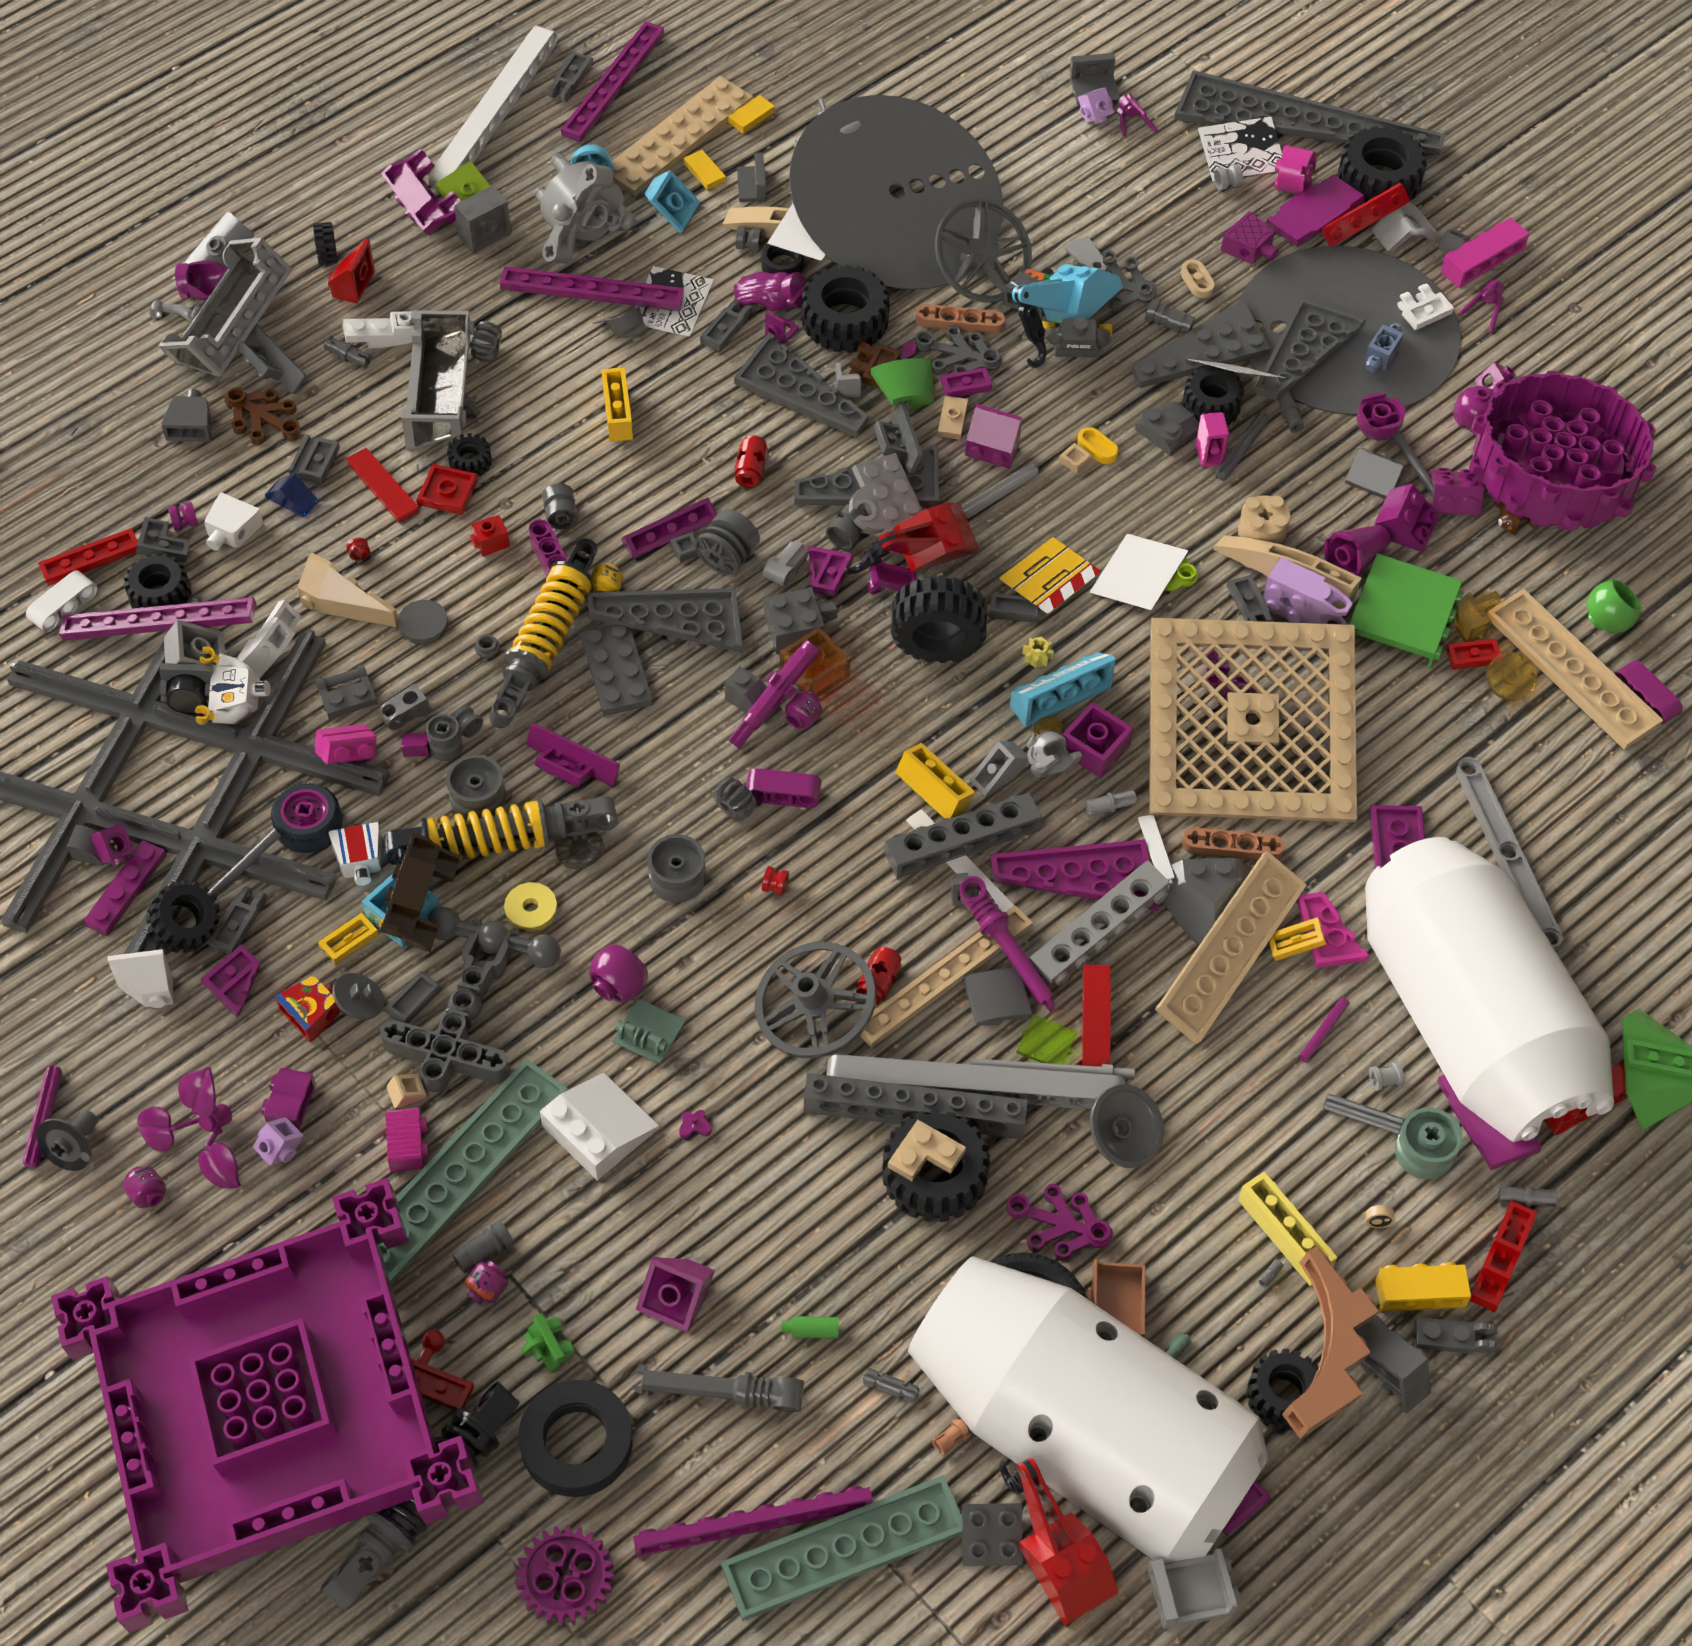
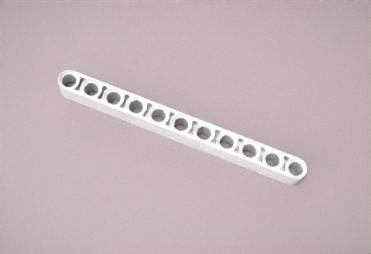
[429,26,557,187]

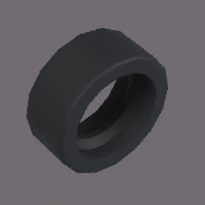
[761,243,804,274]

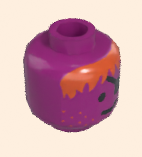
[465,1260,508,1305]

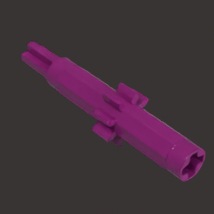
[728,640,820,749]

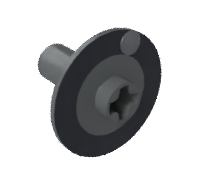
[36,1110,98,1171]

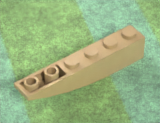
[723,207,789,238]
[1213,535,1362,609]

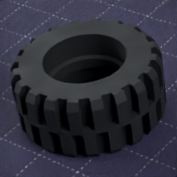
[1338,126,1427,205]
[802,265,890,353]
[891,576,987,663]
[882,1110,990,1222]

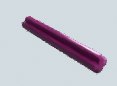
[23,1066,62,1169]

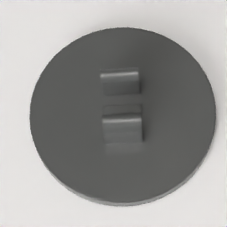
[332,973,384,1020]

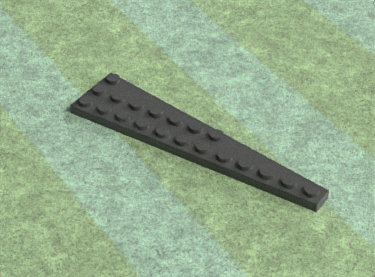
[1174,70,1446,155]

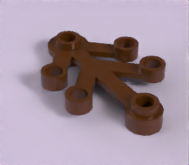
[225,387,301,445]

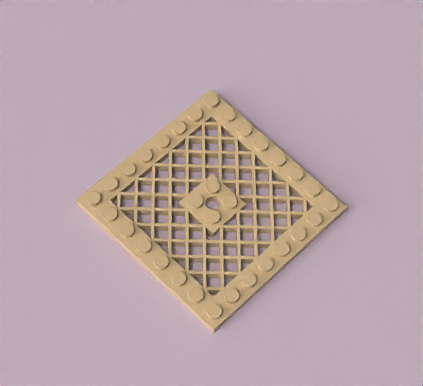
[1149,618,1357,822]

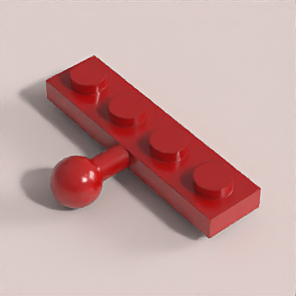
[411,1330,474,1410]

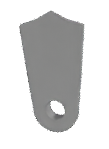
[1065,237,1108,271]

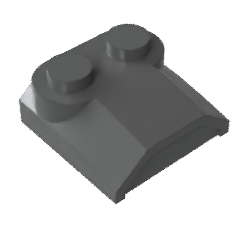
[1135,401,1200,456]

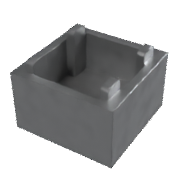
[454,186,511,253]

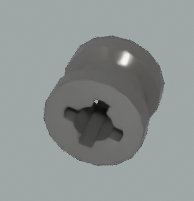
[453,705,483,738]

